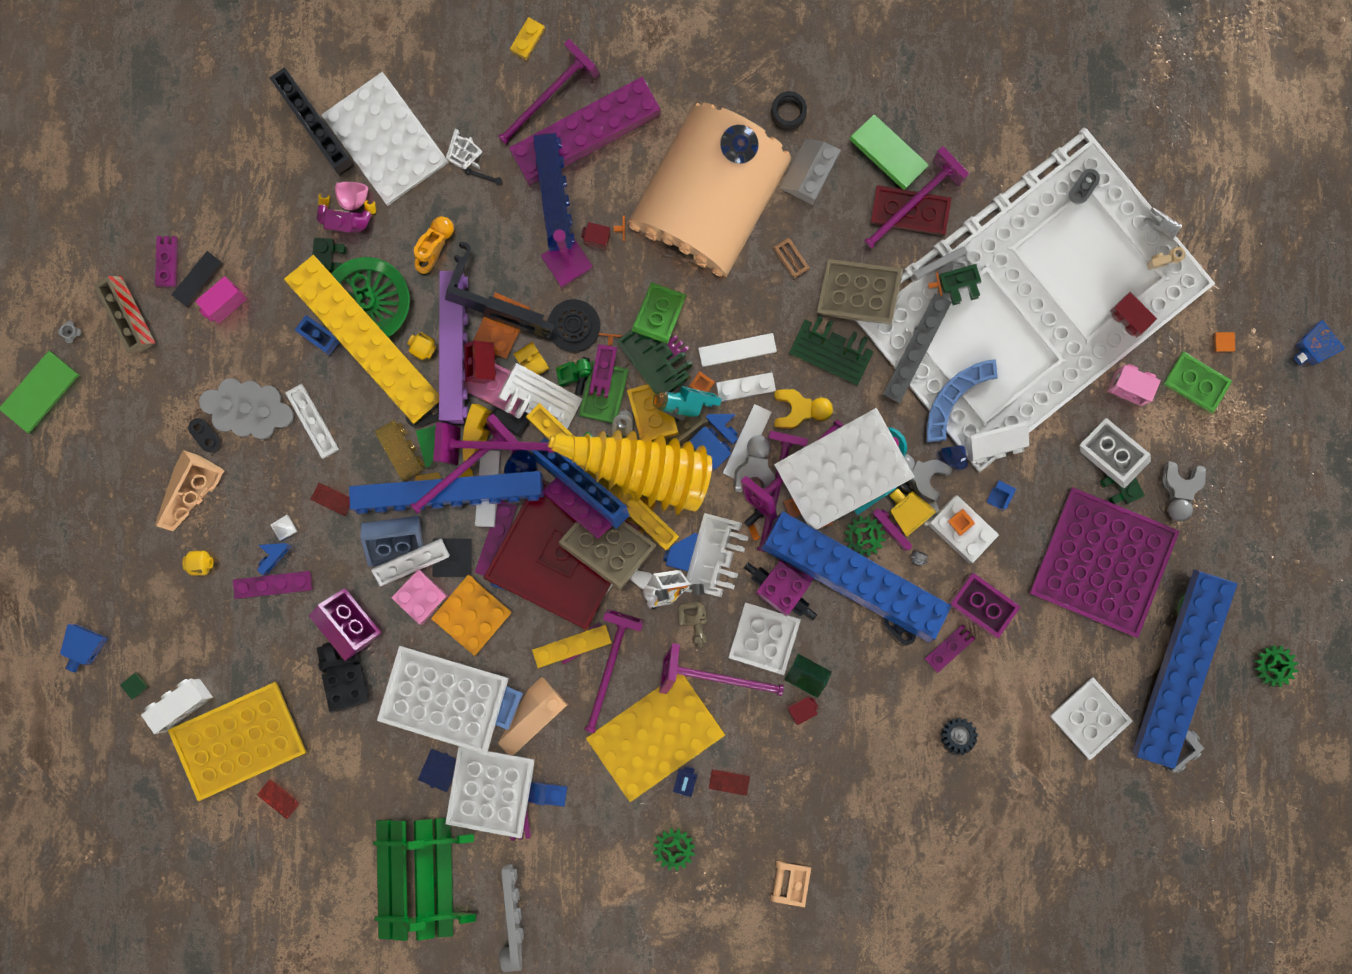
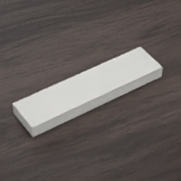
[698,333,777,367]
[285,383,340,459]
[723,404,772,479]
[475,450,501,527]
[371,539,450,587]

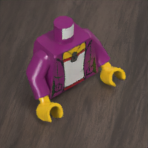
[316,194,376,232]

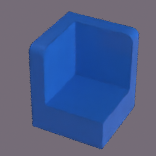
[986,480,1016,511]

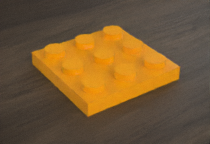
[431,575,513,656]

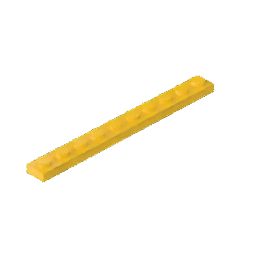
[526,403,679,551]

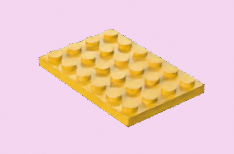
[586,674,725,802]
[168,682,307,801]

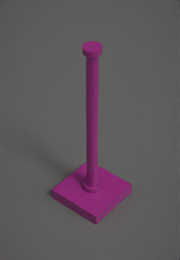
[498,39,600,144]
[864,146,969,249]
[541,230,593,288]
[410,414,518,514]
[741,420,843,522]
[433,422,554,466]
[757,430,808,552]
[584,609,644,733]
[659,643,784,696]

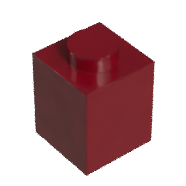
[581,222,611,250]

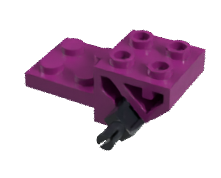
[743,560,818,621]

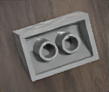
[780,138,841,205]

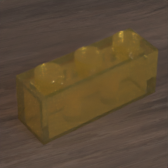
[374,420,425,482]

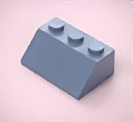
[360,516,424,567]

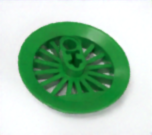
[331,257,410,337]

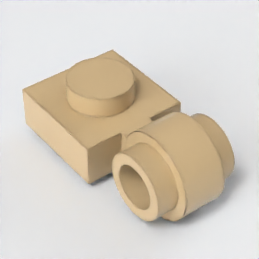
[1146,247,1186,270]

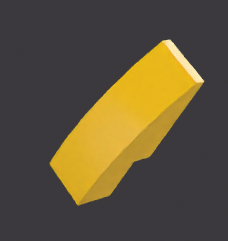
[463,404,492,466]

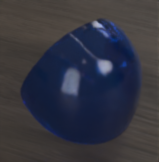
[941,445,968,470]
[504,450,537,474]

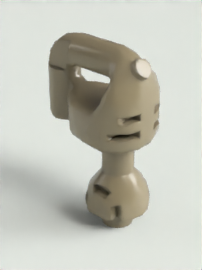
[677,602,707,647]

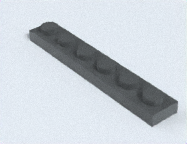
[883,293,952,404]

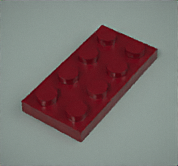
[870,185,952,236]

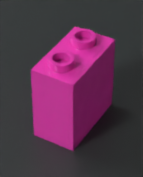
[195,276,247,323]

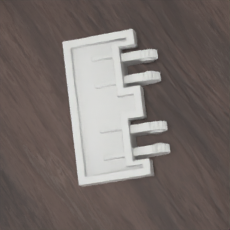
[498,363,582,429]
[686,513,748,597]

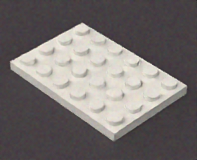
[321,72,449,206]
[774,408,915,530]
[377,646,509,754]

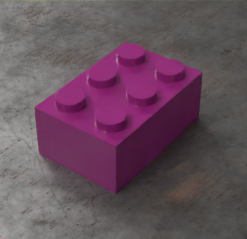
[948,573,1021,638]
[309,588,381,661]

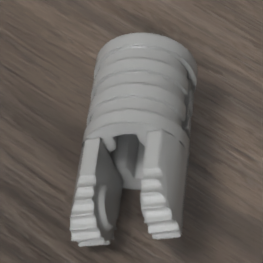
[1143,207,1182,239]

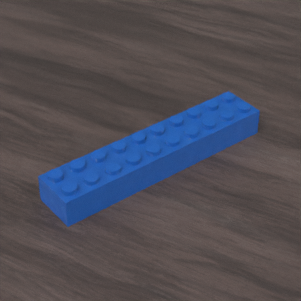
[761,511,952,643]
[1132,569,1238,769]

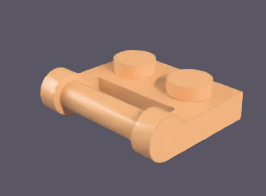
[770,861,811,907]

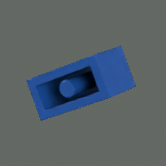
[295,315,339,356]
[689,426,732,471]

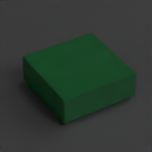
[120,672,148,700]

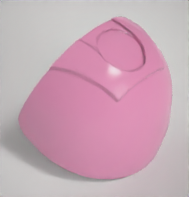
[335,182,368,211]

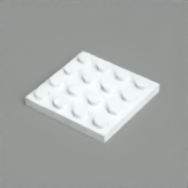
[445,746,535,838]

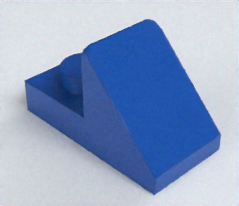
[706,414,738,446]
[257,543,292,576]
[528,782,567,807]

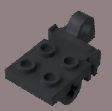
[316,642,369,713]

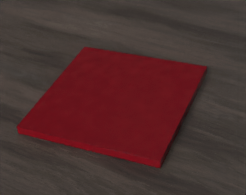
[483,479,640,631]

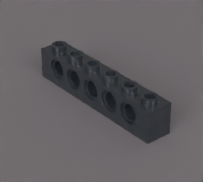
[270,67,353,175]

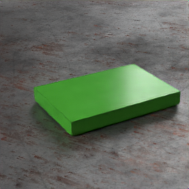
[632,282,687,344]
[1163,351,1232,414]
[579,361,629,424]

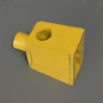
[889,488,936,536]

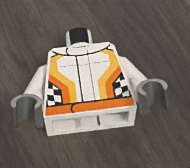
[643,570,704,610]

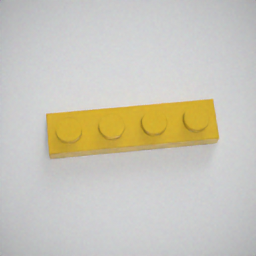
[532,625,612,668]

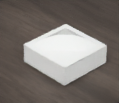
[270,515,298,541]

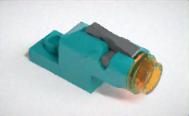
[653,386,722,420]

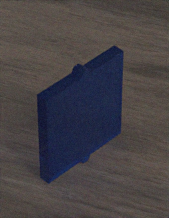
[418,748,456,792]

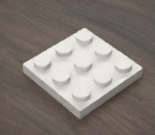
[728,602,801,675]
[1049,677,1133,760]

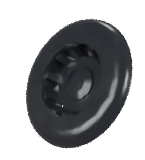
[547,299,600,352]

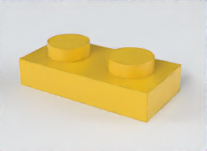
[510,17,545,60]

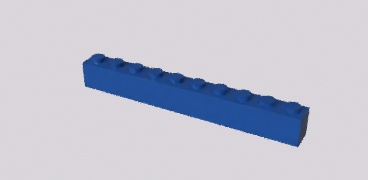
[349,471,544,514]

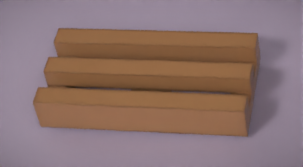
[773,237,810,279]

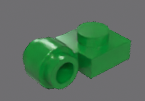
[556,359,591,387]

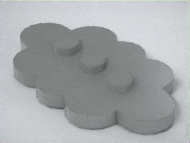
[199,378,294,439]

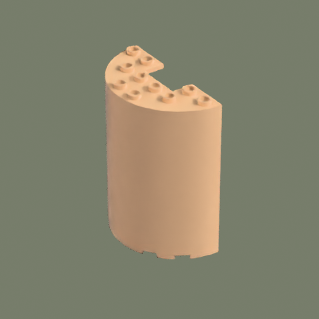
[627,103,791,277]

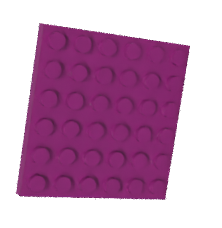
[1029,487,1180,638]

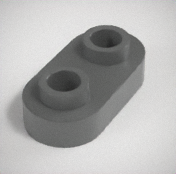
[1069,169,1100,205]

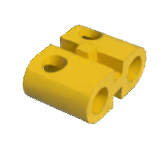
[513,342,550,375]

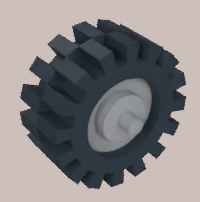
[940,718,978,755]

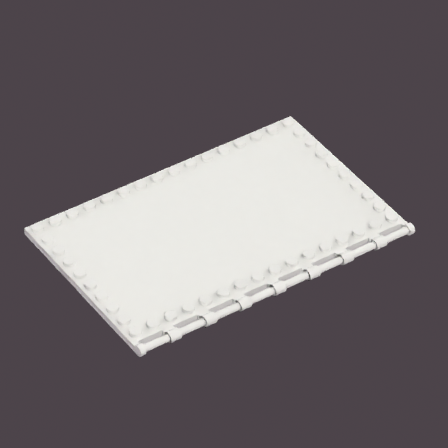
[855,128,1215,472]

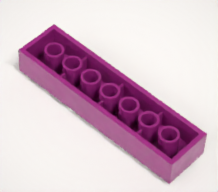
[509,77,661,186]

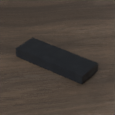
[172,251,223,308]

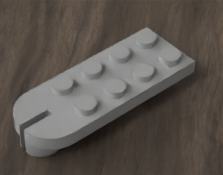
[499,864,524,972]

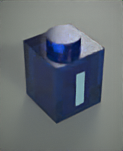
[673,766,698,797]

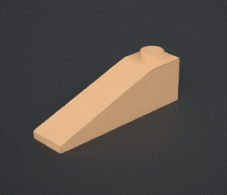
[155,450,224,531]
[498,676,568,755]

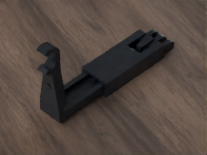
[445,242,554,338]

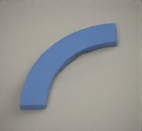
[926,359,998,442]

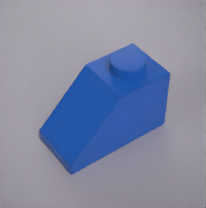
[663,533,698,572]

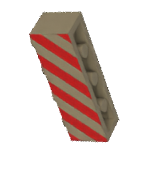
[94,276,155,353]

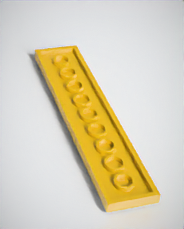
[284,255,439,424]

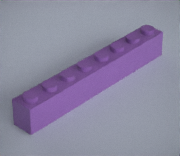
[439,271,468,424]

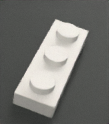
[716,372,776,402]

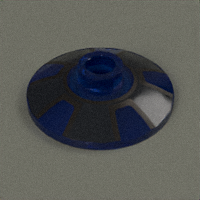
[720,125,759,164]

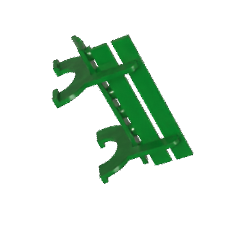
[373,818,476,941]

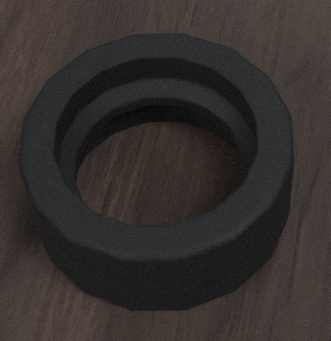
[771,91,807,130]

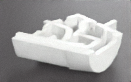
[446,129,483,170]

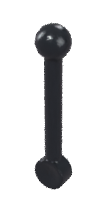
[464,168,502,185]

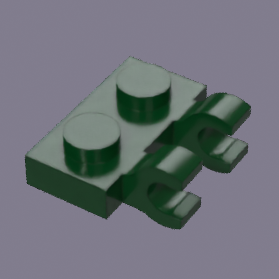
[312,238,347,273]
[939,264,982,306]
[1100,477,1145,505]

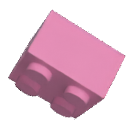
[1107,364,1161,407]
[392,570,449,625]

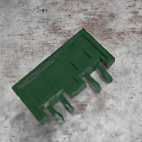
[789,315,874,386]
[616,329,693,398]

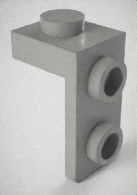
[1167,730,1204,773]

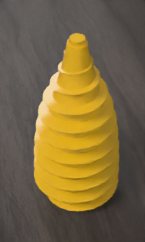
[548,430,712,516]

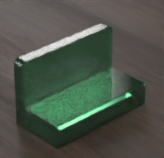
[784,654,832,698]

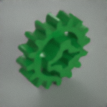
[844,516,886,557]
[1254,645,1298,687]
[653,827,695,871]

